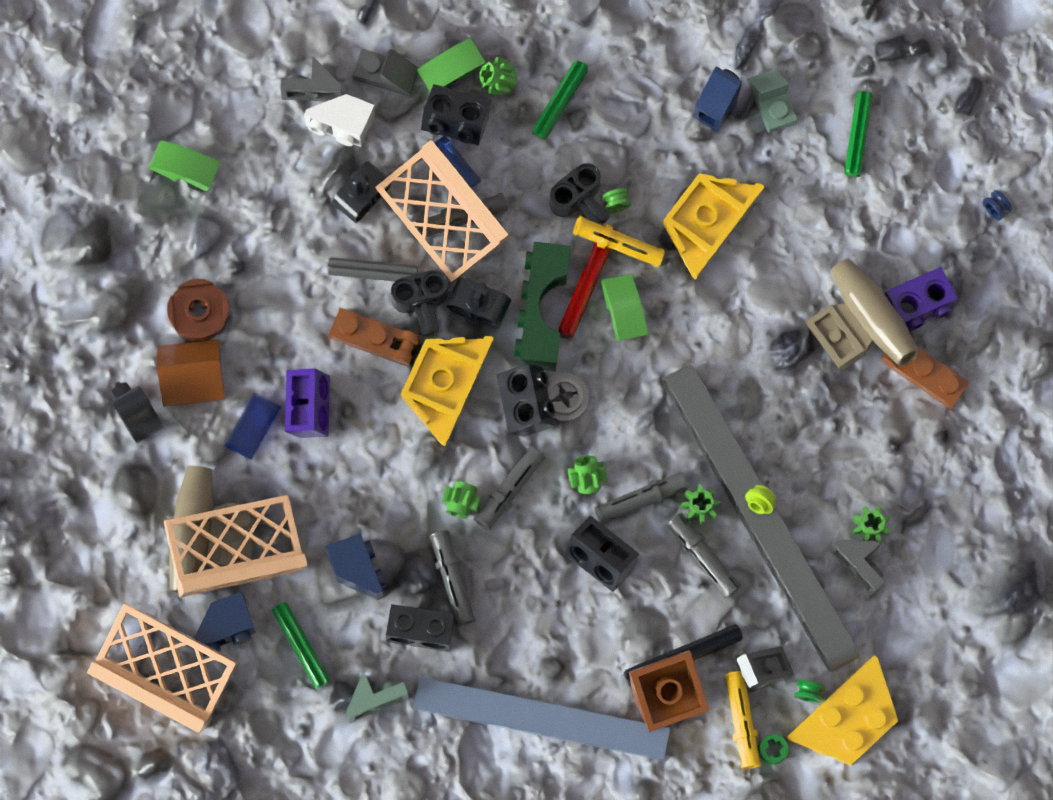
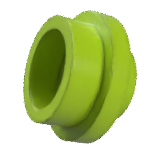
[745,485,776,514]

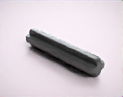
[327,257,418,282]

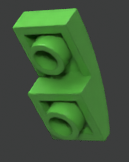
[416,38,487,91]
[149,141,221,191]
[601,274,648,341]

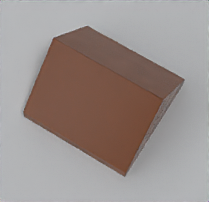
[157,339,225,407]
[629,650,709,732]

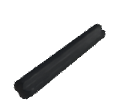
[624,624,743,686]

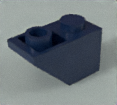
[693,66,742,132]
[325,533,387,600]
[193,592,256,656]

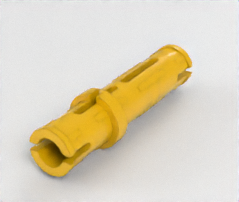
[573,216,665,267]
[725,671,761,770]

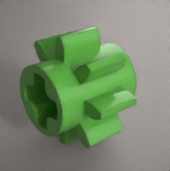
[480,57,517,97]
[568,455,608,494]
[442,481,481,519]
[681,484,721,526]
[852,506,891,542]

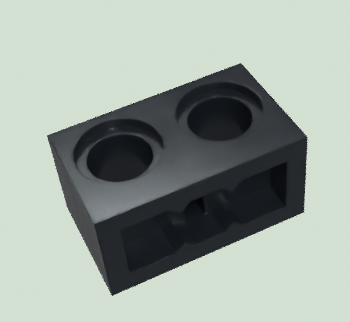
[421,84,491,146]
[496,363,555,437]
[564,515,639,592]
[386,604,455,652]

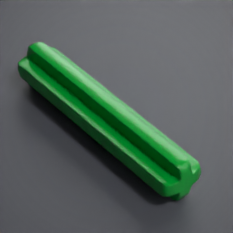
[533,60,588,140]
[844,91,873,177]
[273,602,330,689]

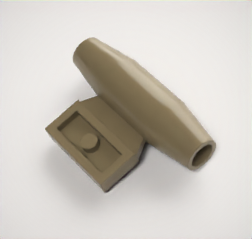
[805,259,919,372]
[169,466,258,593]

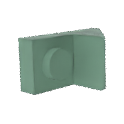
[747,69,798,134]
[346,671,409,723]

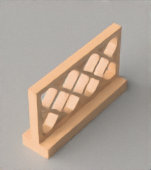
[375,140,510,283]
[164,495,307,598]
[87,603,238,733]

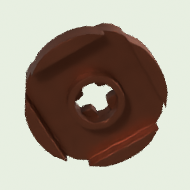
[167,279,230,341]

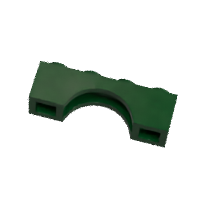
[514,242,571,372]

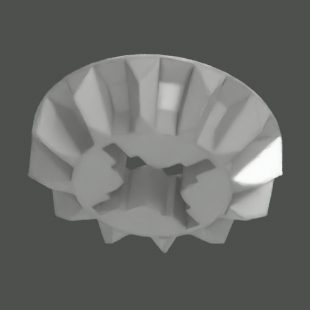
[547,373,589,422]

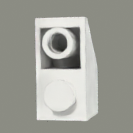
[304,94,375,147]

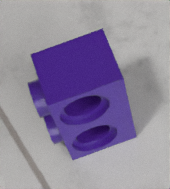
[885,267,958,331]
[285,368,330,438]

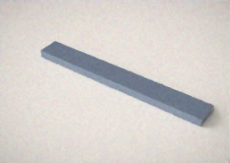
[413,677,670,761]

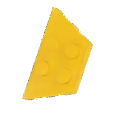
[663,173,765,279]
[401,336,494,446]
[786,655,898,766]

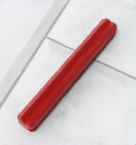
[559,225,617,338]

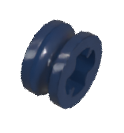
[982,190,1013,221]

